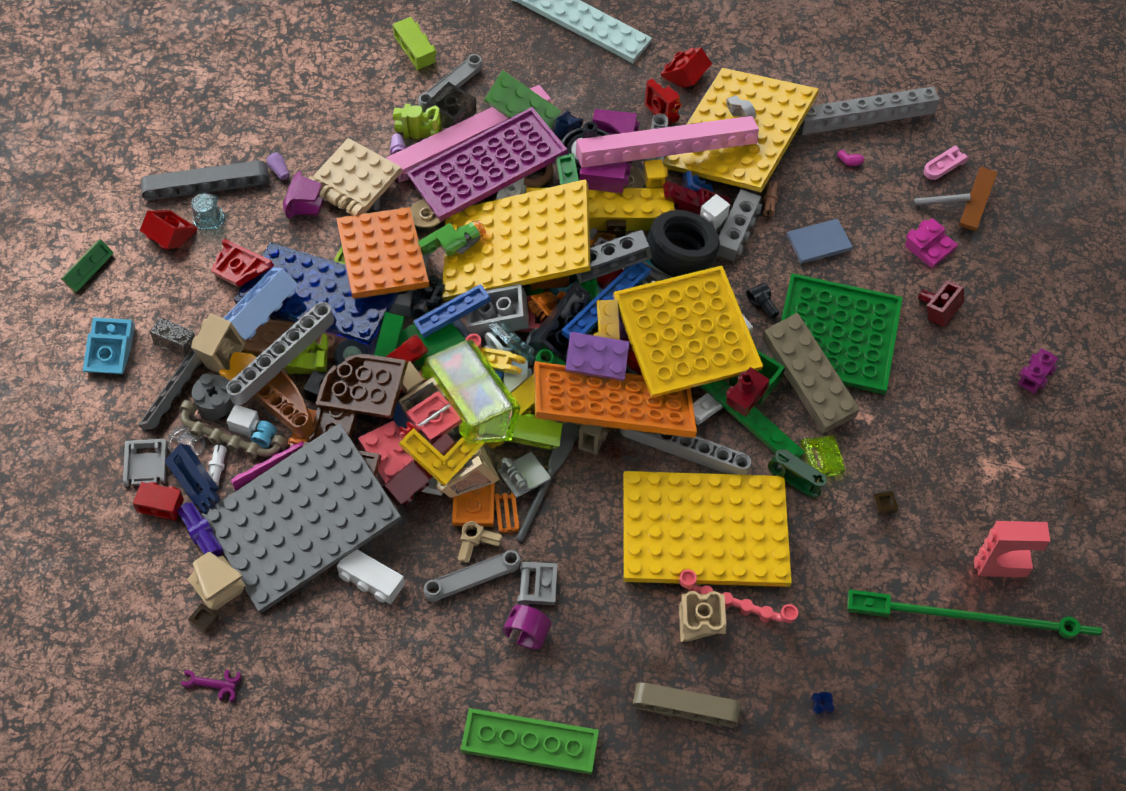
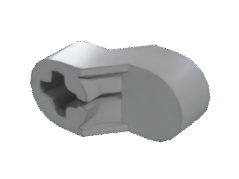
[726,95,756,119]

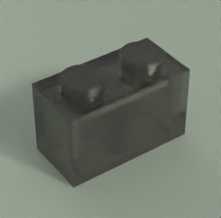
[150,317,195,357]

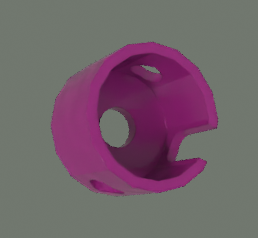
[503,605,552,649]

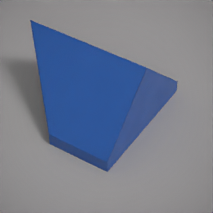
[682,170,713,192]

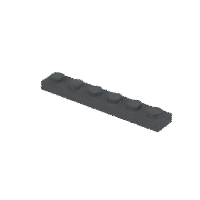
[138,349,202,430]

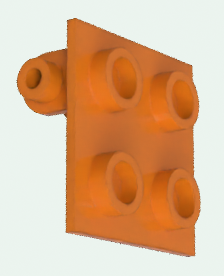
[527,291,559,322]

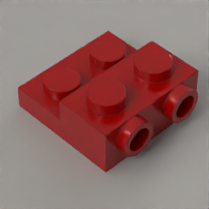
[644,78,682,125]

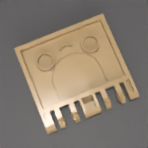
[309,138,402,216]

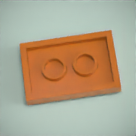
[452,468,495,527]

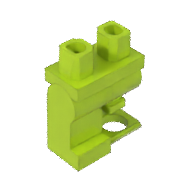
[393,103,442,139]
[283,334,329,374]

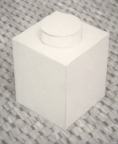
[227,405,260,437]

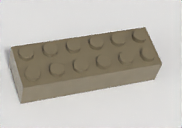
[762,313,860,435]

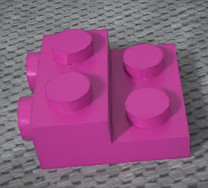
[905,218,958,268]

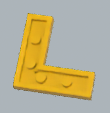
[398,428,485,486]

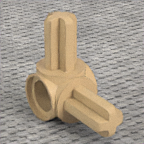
[458,521,502,563]

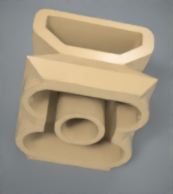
[187,552,246,610]
[679,591,726,642]

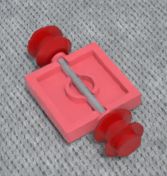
[398,388,470,444]

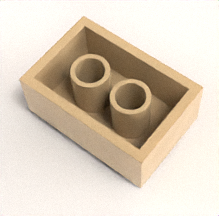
[191,313,246,373]

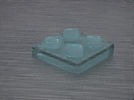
[489,321,534,363]

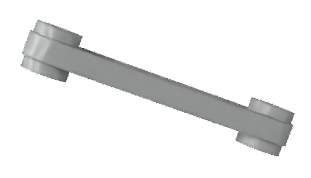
[418,54,482,112]
[424,550,520,602]

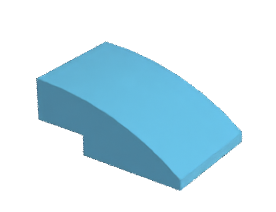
[83,317,135,374]

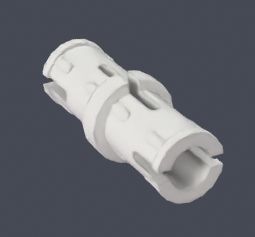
[208,445,227,486]

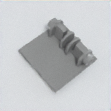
[497,452,551,498]

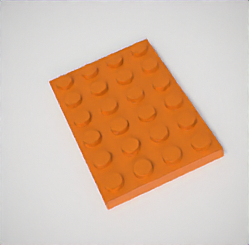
[336,207,429,299]

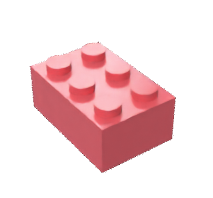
[358,421,413,486]

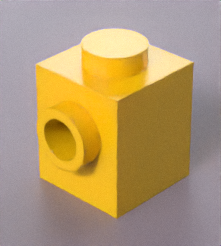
[643,159,668,188]

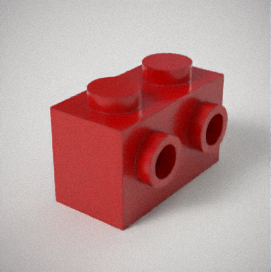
[133,482,184,521]

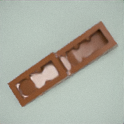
[959,166,998,231]

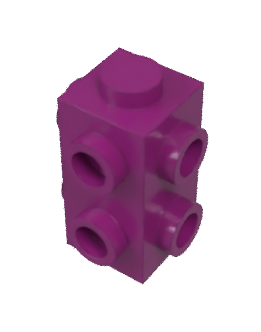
[1018,348,1058,394]

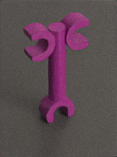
[181,669,241,703]

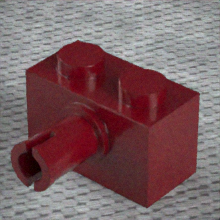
[918,280,965,327]
[726,367,770,417]

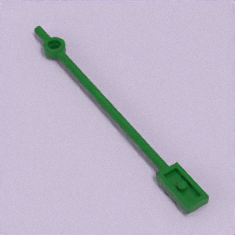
[847,589,1102,639]

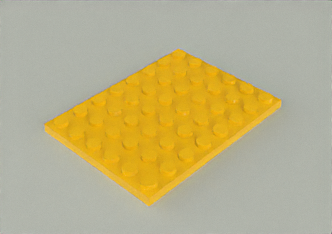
[663,68,819,192]
[442,179,591,302]
[623,471,792,587]

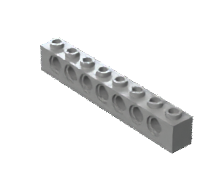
[799,86,940,135]

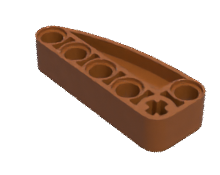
[251,365,315,439]

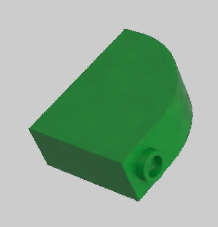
[397,323,466,366]

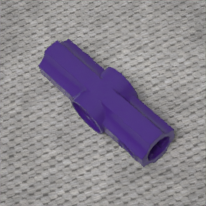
[177,502,223,557]

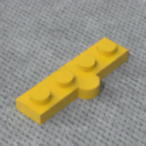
[593,299,620,340]

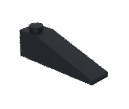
[528,282,590,363]

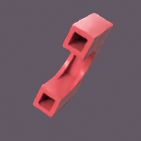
[974,521,1050,577]

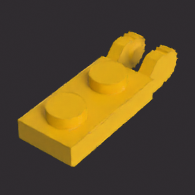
[473,347,527,375]

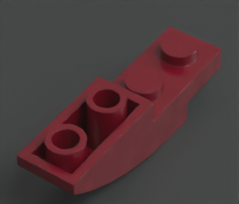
[663,181,731,215]

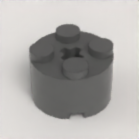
[192,374,235,421]

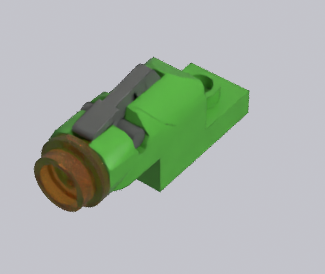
[418,220,486,257]

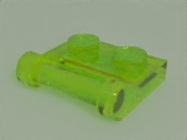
[800,435,845,476]

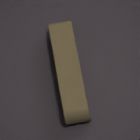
[632,682,741,727]

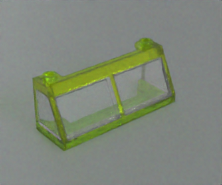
[421,340,521,444]

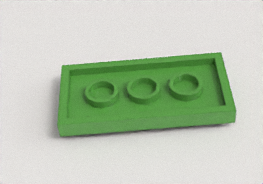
[483,70,561,129]

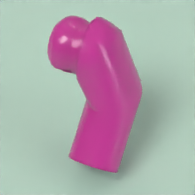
[837,149,864,166]

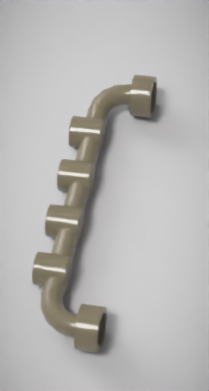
[179,400,288,459]

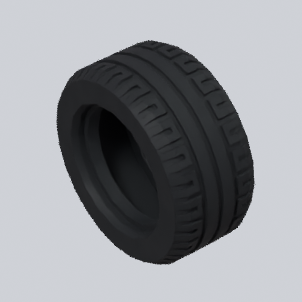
[646,210,720,277]

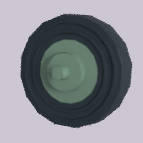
[334,339,369,366]

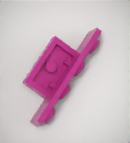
[231,441,304,492]

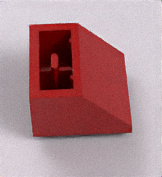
[660,47,712,88]

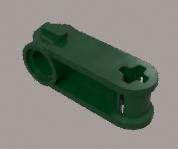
[768,449,827,498]

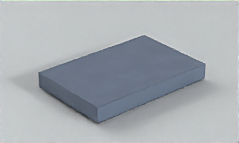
[786,218,852,264]

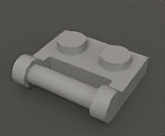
[517,562,557,605]

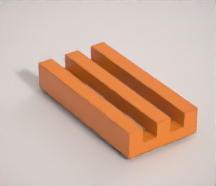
[495,492,519,534]

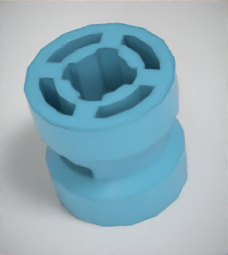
[251,421,277,448]

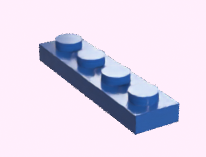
[413,284,491,338]

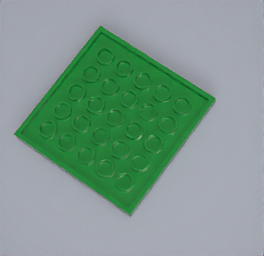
[773,273,903,395]

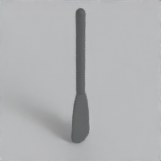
[516,422,579,542]

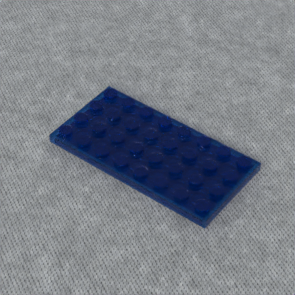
[234,242,400,345]

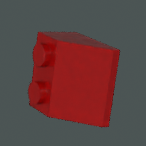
[139,210,197,250]

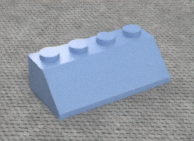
[223,268,298,340]

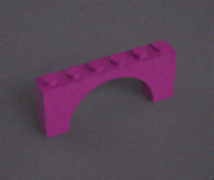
[579,109,640,193]

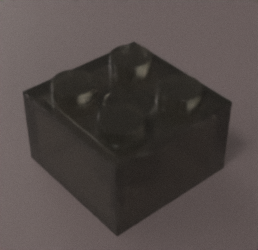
[426,82,477,129]

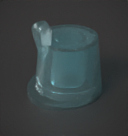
[191,193,225,229]

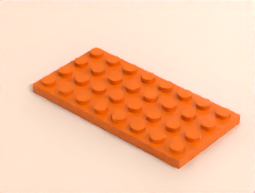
[534,361,697,438]

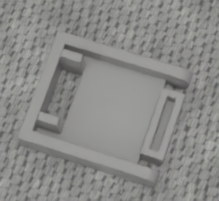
[123,439,168,487]

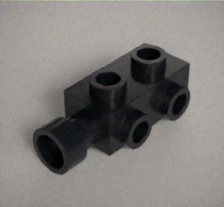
[411,275,445,319]

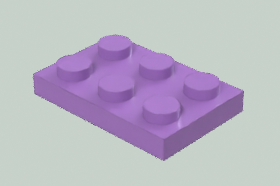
[565,332,629,381]

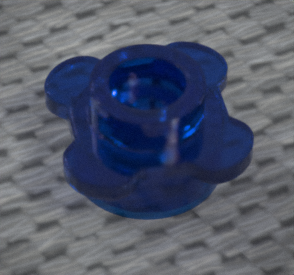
[811,692,835,714]

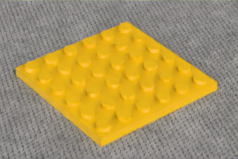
[613,266,763,398]

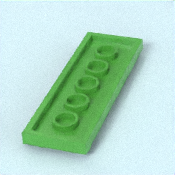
[461,708,599,775]

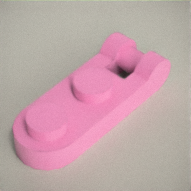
[923,146,969,180]

